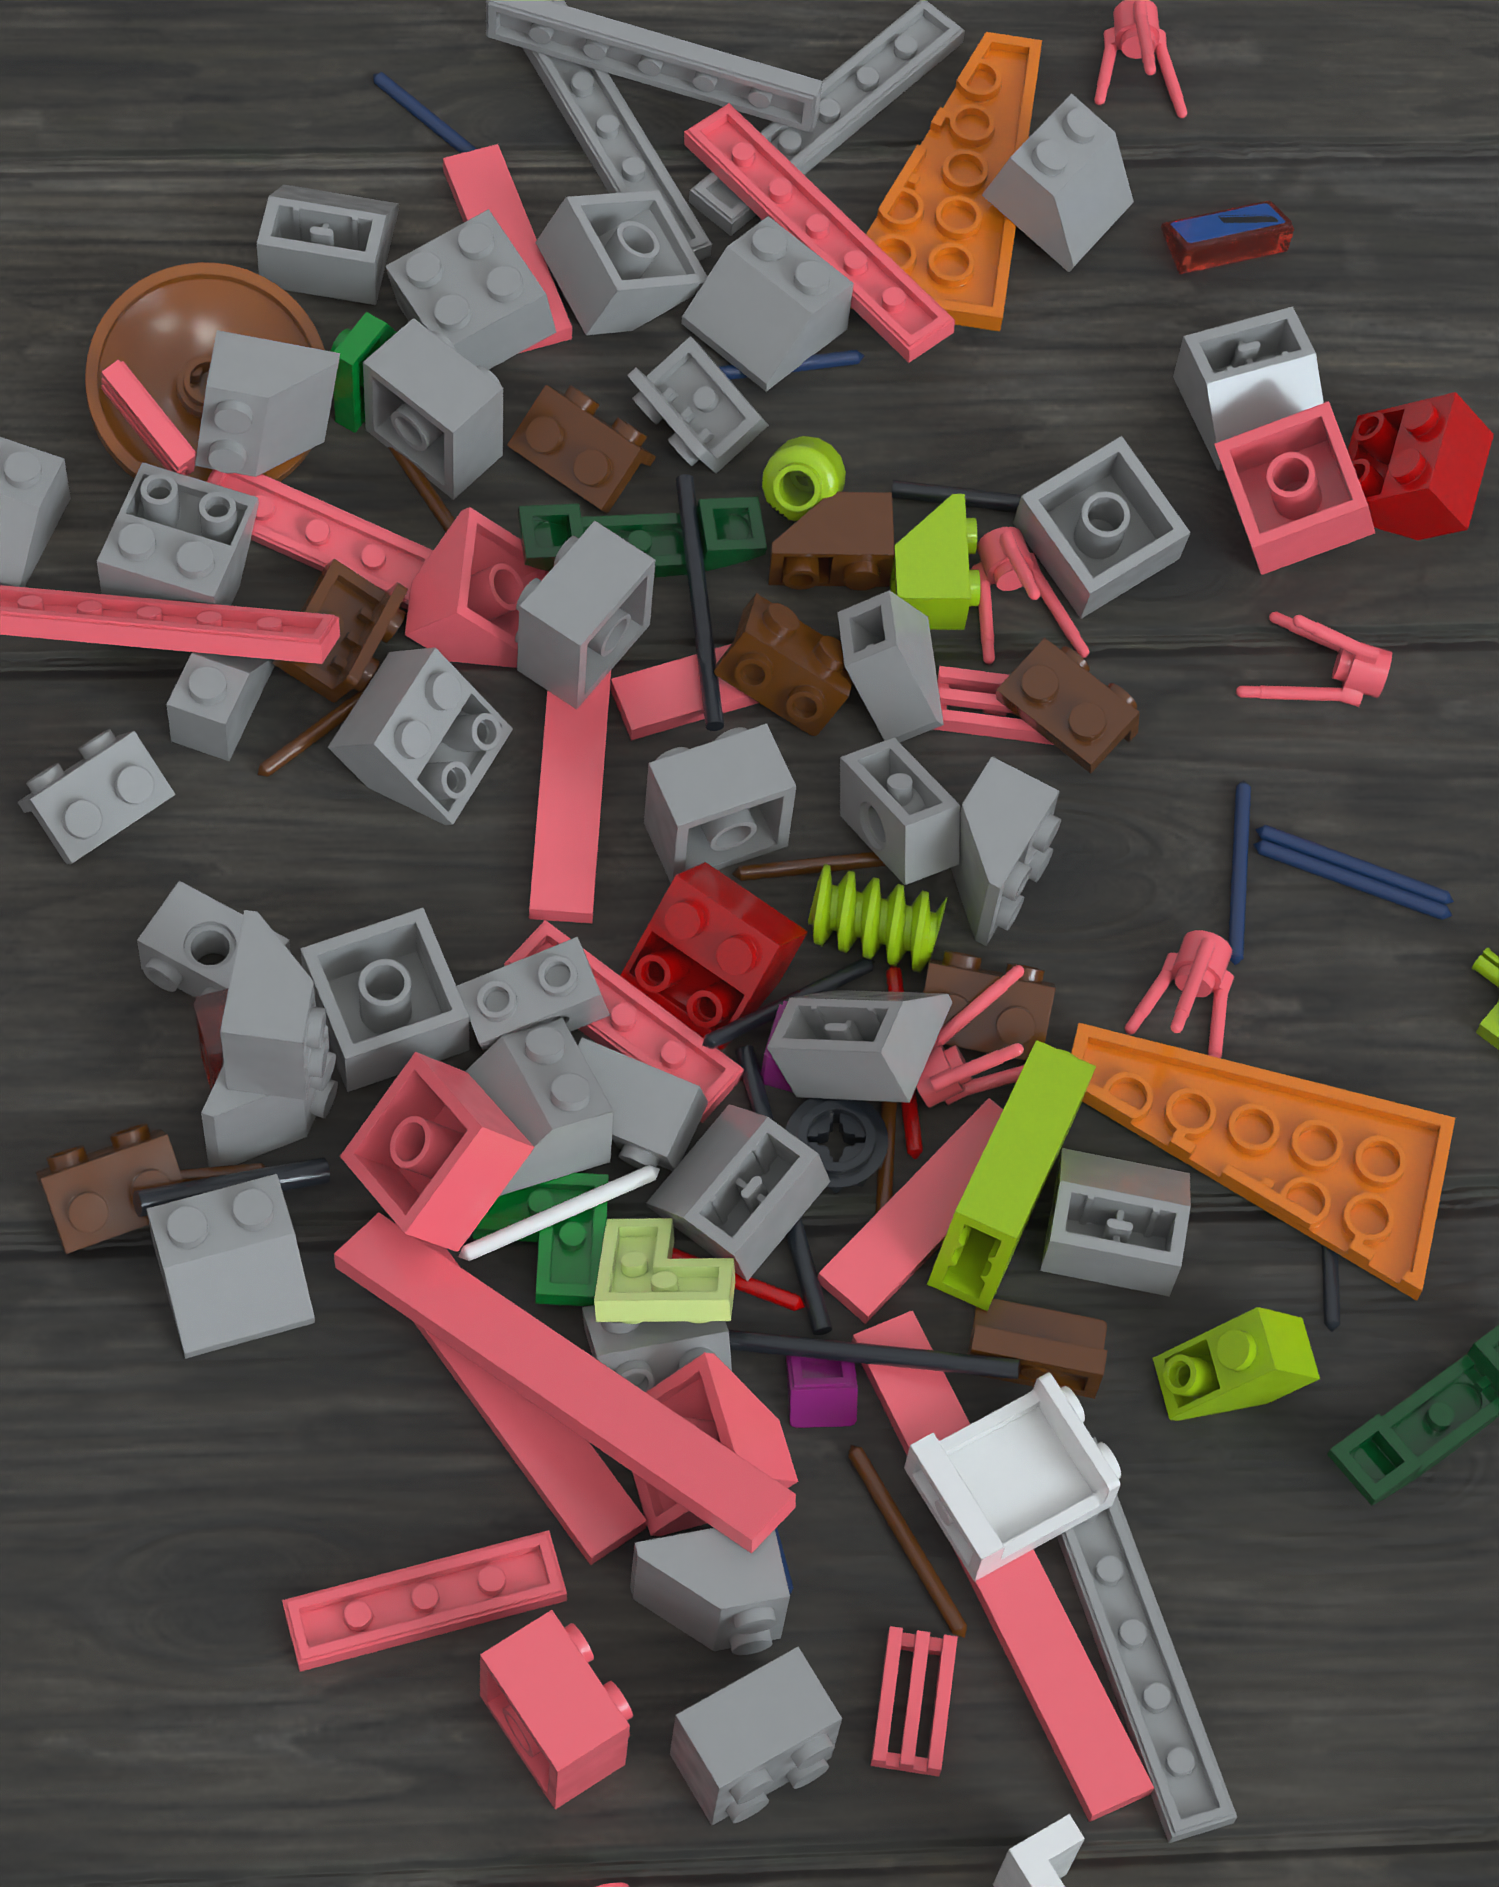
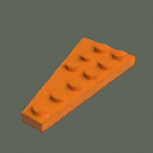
[850,32,1042,331]
[1071,1023,1455,1301]

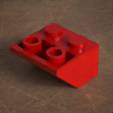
[1348,392,1494,540]
[620,862,808,1051]

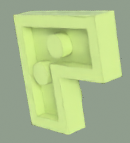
[594,1218,736,1324]

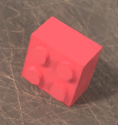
[1214,401,1375,575]
[340,1052,535,1252]
[480,1610,633,1809]

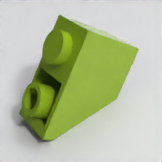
[890,494,980,630]
[1153,1307,1320,1421]

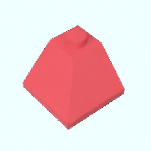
[405,507,549,668]
[632,1352,798,1536]

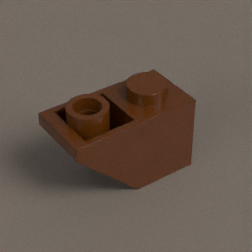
[768,492,895,591]

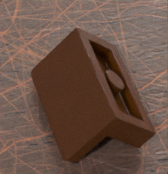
[968,1298,1108,1399]

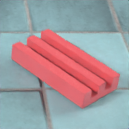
[101,359,196,476]
[933,666,1054,745]
[870,1626,958,1777]

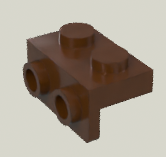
[507,385,656,513]
[272,559,408,703]
[714,593,853,736]
[996,638,1139,774]
[923,950,1056,1060]
[36,1123,184,1254]

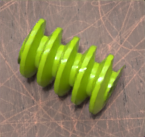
[808,864,947,973]

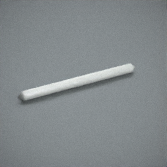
[458,1165,660,1261]

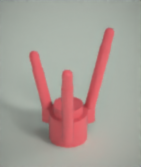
[1094,0,1187,118]
[971,527,1089,665]
[1236,612,1393,707]
[1124,930,1234,1058]
[916,965,1025,1108]

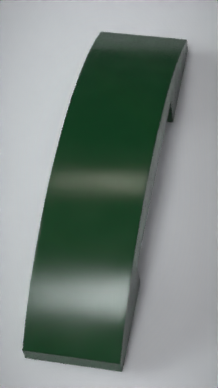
[518,497,767,578]
[1327,1325,1499,1506]

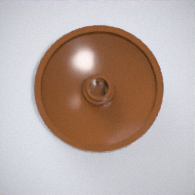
[85,262,325,482]

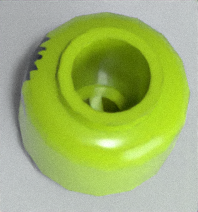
[762,436,846,521]

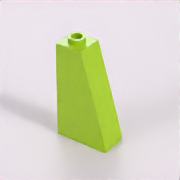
[927,1040,1096,1311]

